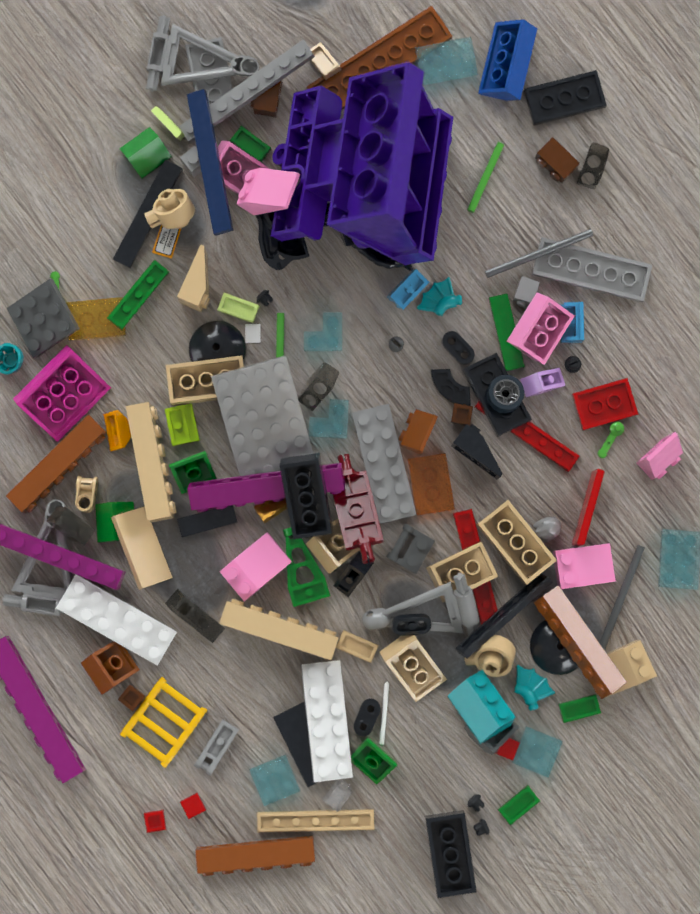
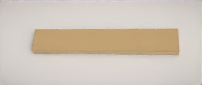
[257,809,374,832]

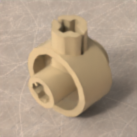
[144,189,195,229]
[465,635,516,677]

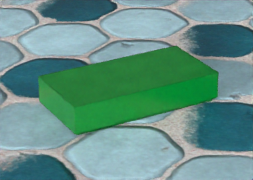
[230,126,271,162]
[558,694,601,723]
[498,785,540,826]

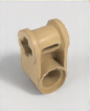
[75,475,98,513]

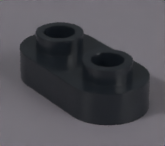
[442,331,475,365]
[392,613,431,636]
[354,698,380,736]

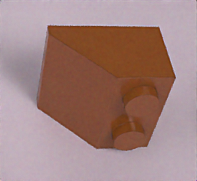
[398,409,438,455]
[81,641,140,695]

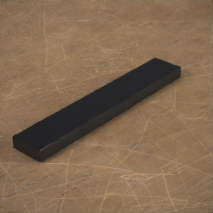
[113,160,183,268]
[455,574,553,659]

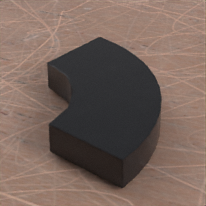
[431,369,471,406]

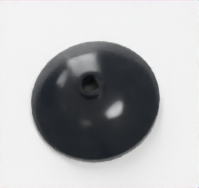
[189,321,246,362]
[530,620,578,675]

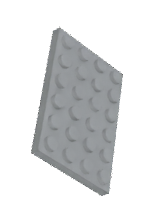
[211,355,313,476]

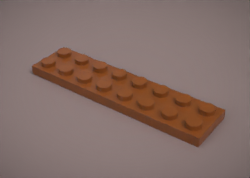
[307,6,453,110]

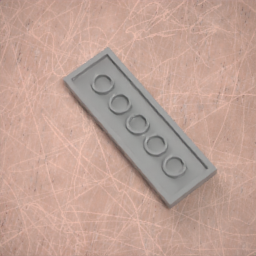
[532,237,652,302]
[352,404,417,524]

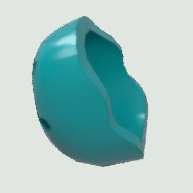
[0,343,24,374]

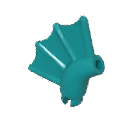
[417,277,463,317]
[514,665,555,711]

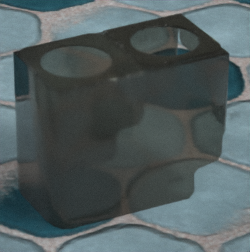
[576,142,609,190]
[298,363,339,411]

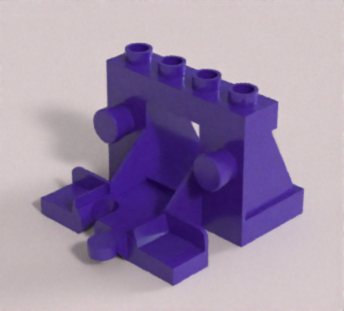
[271,62,453,265]

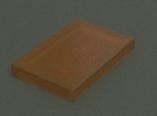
[408,453,455,516]

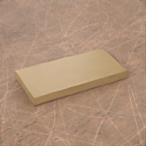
[111,506,173,590]

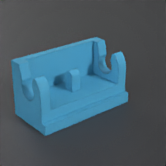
[387,269,430,310]
[561,302,584,343]

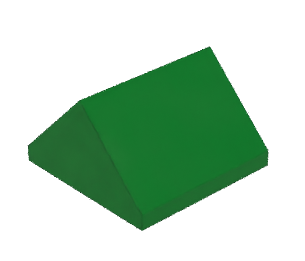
[119,127,172,179]
[169,451,217,494]
[95,502,134,543]
[351,736,398,785]

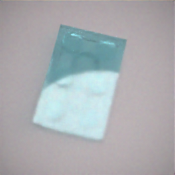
[415,37,478,86]
[658,529,700,590]

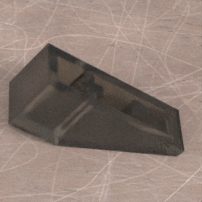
[165,589,225,643]

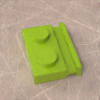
[165,403,200,447]

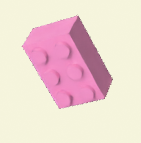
[507,293,575,365]

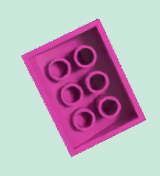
[13,345,111,442]

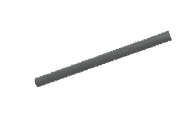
[485,229,593,278]
[600,545,645,651]

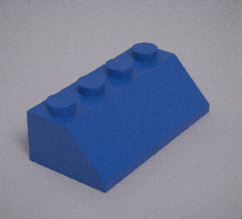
[478,19,538,101]

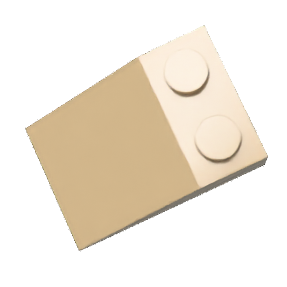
[177,245,210,312]
[306,518,360,574]
[426,541,498,602]
[380,635,447,702]
[600,640,657,699]

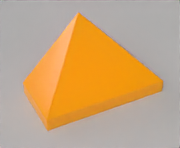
[103,410,131,452]

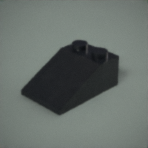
[451,424,503,480]

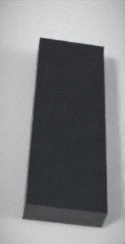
[177,505,238,538]

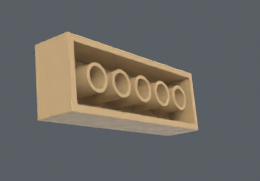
[126,402,177,522]
[219,599,339,660]

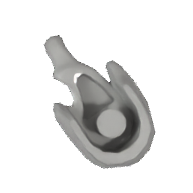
[533,517,561,544]

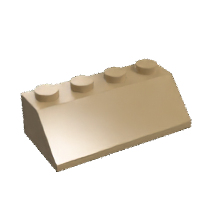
[166,356,244,406]
[476,500,557,585]

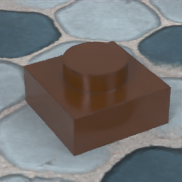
[451,403,473,426]
[118,684,145,712]

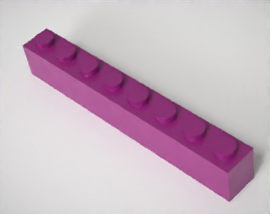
[187,463,345,512]
[0,523,126,590]
[0,636,86,783]

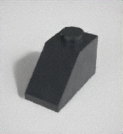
[333,551,374,597]

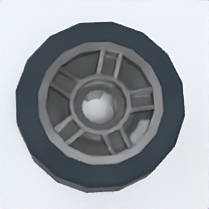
[486,375,525,413]

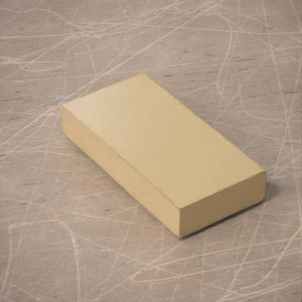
[310,42,341,80]
[336,630,379,663]

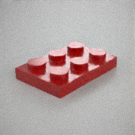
[572,378,638,431]

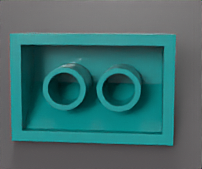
[447,670,516,744]

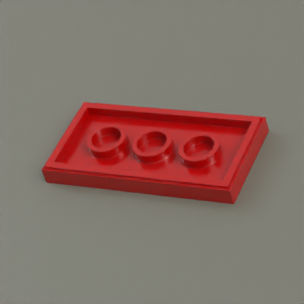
[572,469,605,546]

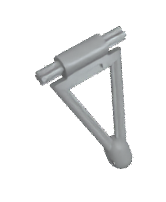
[146,15,259,92]
[3,499,73,616]
[362,573,479,636]

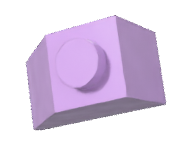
[520,368,566,397]

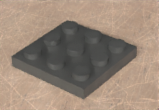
[7,279,80,358]

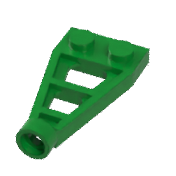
[283,527,330,607]

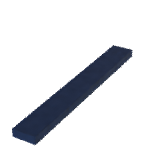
[187,89,234,236]

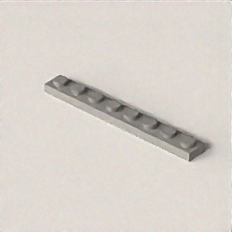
[179,39,315,143]

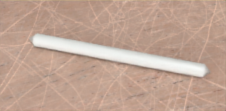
[379,682,389,747]

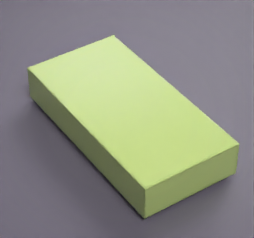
[151,106,185,141]
[217,293,260,324]

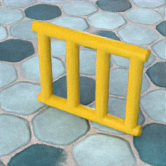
[120,677,207,768]

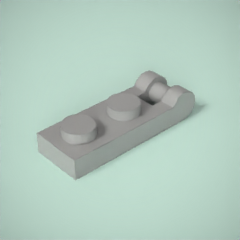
[194,719,239,776]

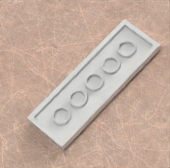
[56,575,177,666]
[301,660,353,782]

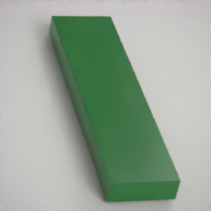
[107,260,169,330]
[489,293,525,371]

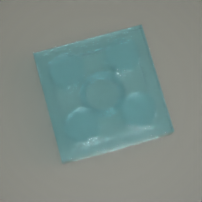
[512,726,563,777]
[249,754,300,806]

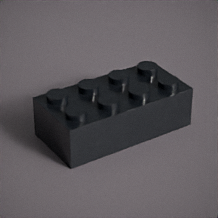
[279,453,333,540]
[425,810,477,898]

